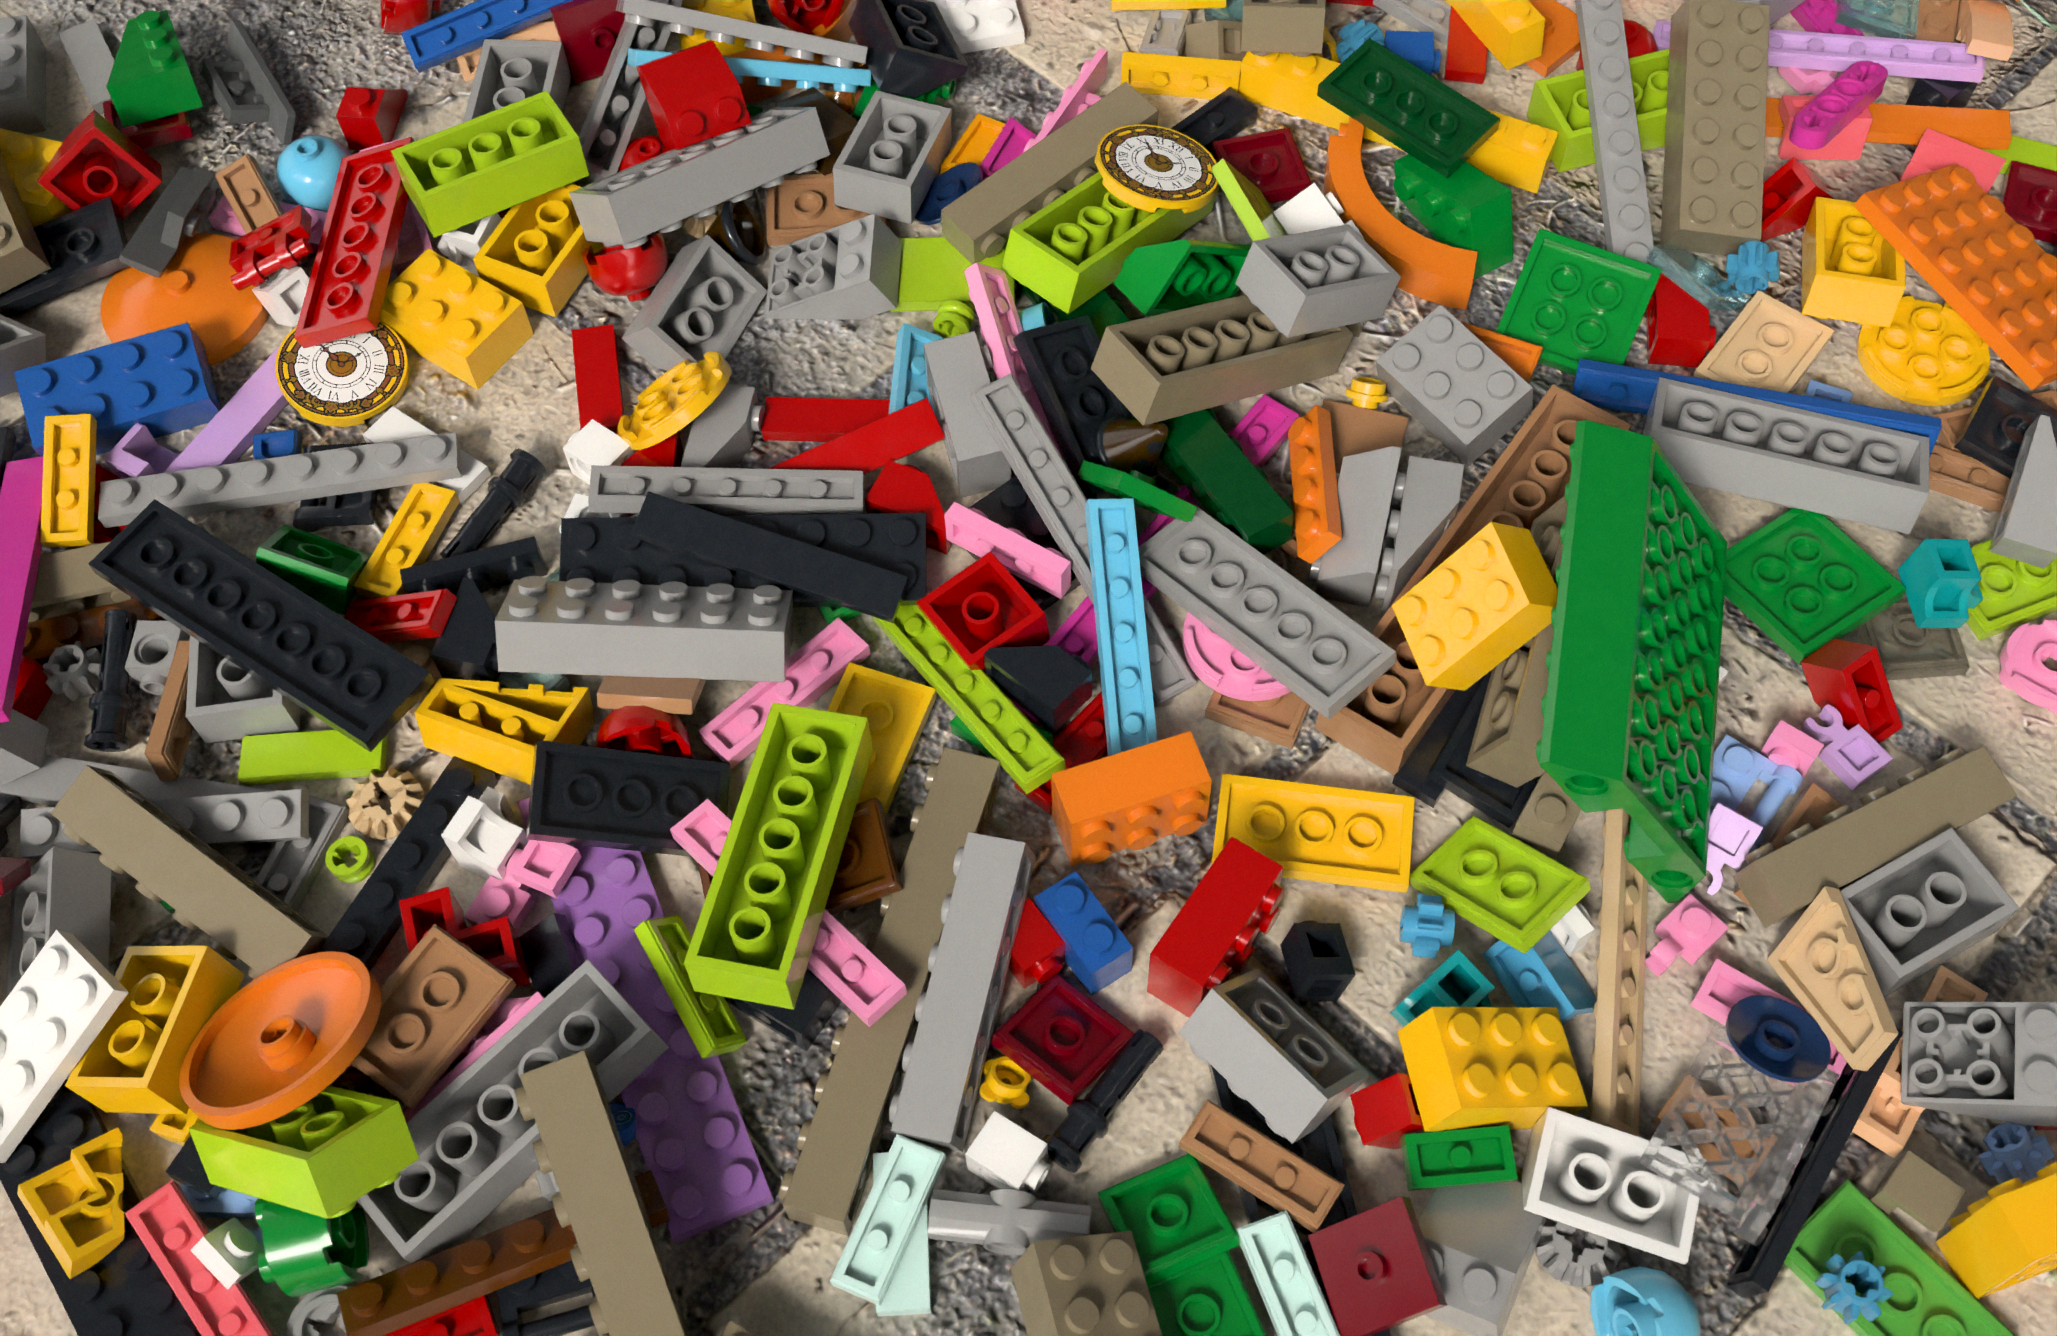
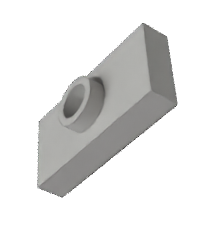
[1140,9,1192,56]

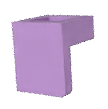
[104,423,179,479]

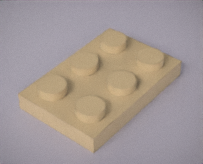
[1693,290,1835,393]

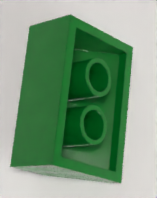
[1113,239,1251,316]

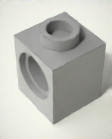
[125,620,190,695]

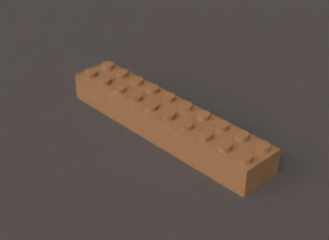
[1315,384,1632,776]

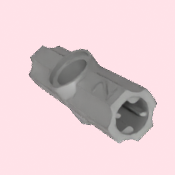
[927,1189,1092,1256]

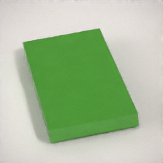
[1784,1179,2016,1336]

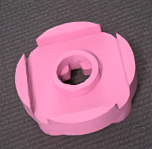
[1998,620,2057,713]

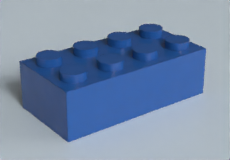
[14,322,222,456]

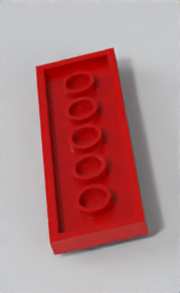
[294,137,414,349]

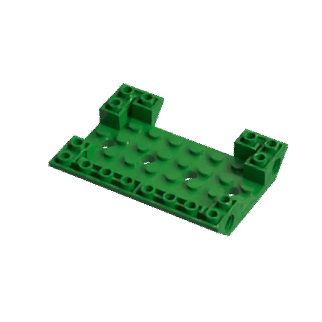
[1536,420,1728,903]

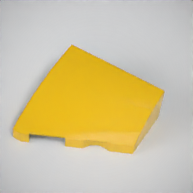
[18,1127,125,1279]

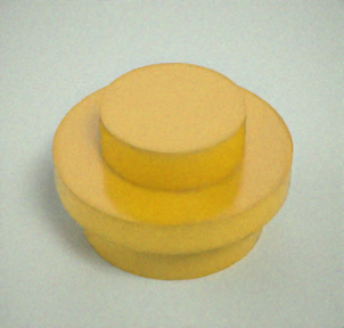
[1345,376,1389,409]

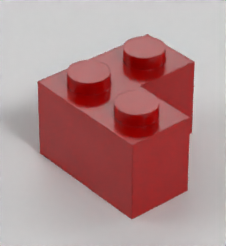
[399,887,530,988]

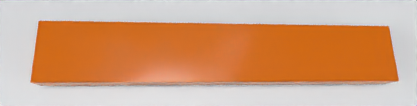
[1765,98,2012,150]

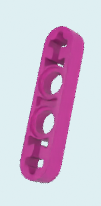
[1789,61,1888,150]

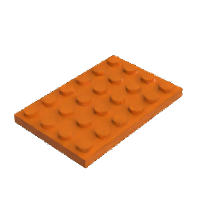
[1853,163,2057,390]

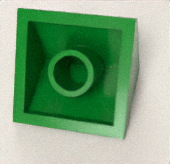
[256,524,371,615]

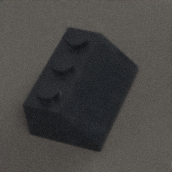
[848,0,969,98]

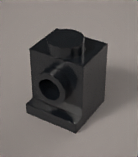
[1280,920,1356,1002]

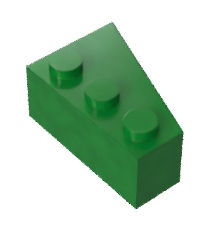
[106,10,203,128]
[1394,154,1513,280]

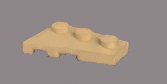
[1767,886,1899,1071]

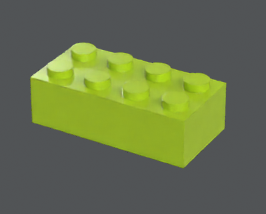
[1526,48,1670,173]
[391,90,589,238]
[188,1086,419,1219]

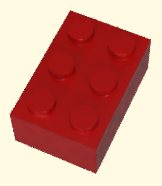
[1147,836,1285,1018]

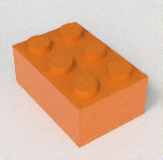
[1051,731,1212,866]

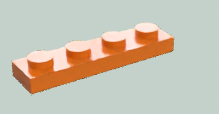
[1288,404,1342,564]

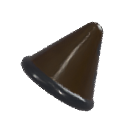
[703,200,766,265]
[1096,416,1169,478]

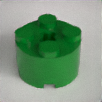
[255,1198,369,1298]

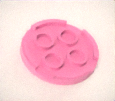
[1182,612,1292,701]

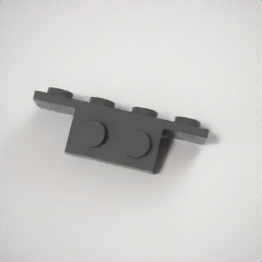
[201,20,298,145]
[119,167,219,278]

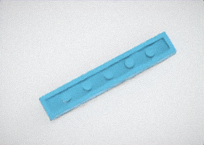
[627,48,871,93]
[1085,498,1157,756]

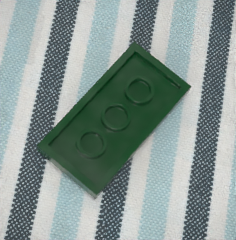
[1317,38,1500,178]

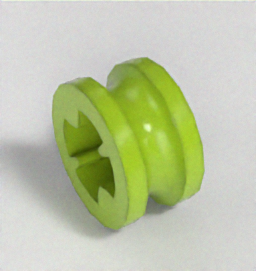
[933,300,975,338]
[325,836,376,884]

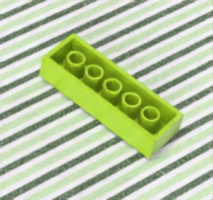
[1001,172,1220,314]
[684,702,873,1010]

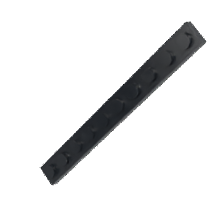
[165,756,498,1200]

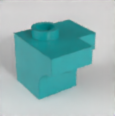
[1897,539,1983,628]
[1390,949,1495,1027]

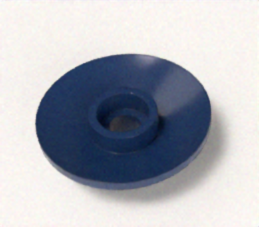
[915,163,983,225]
[1726,996,1831,1083]

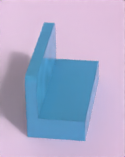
[1482,930,1597,1026]

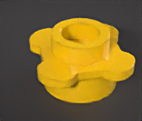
[979,1056,1032,1109]

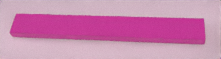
[0,456,43,723]

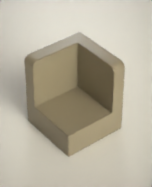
[1185,20,1246,62]
[1869,1150,1967,1233]

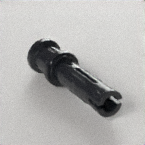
[440,449,547,559]
[84,609,137,752]
[1042,1029,1164,1173]

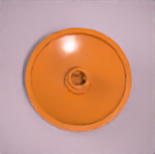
[100,233,269,366]
[179,951,382,1130]

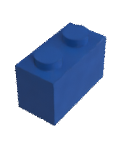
[1035,871,1133,996]

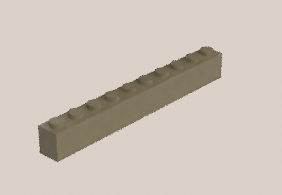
[779,747,1001,1236]

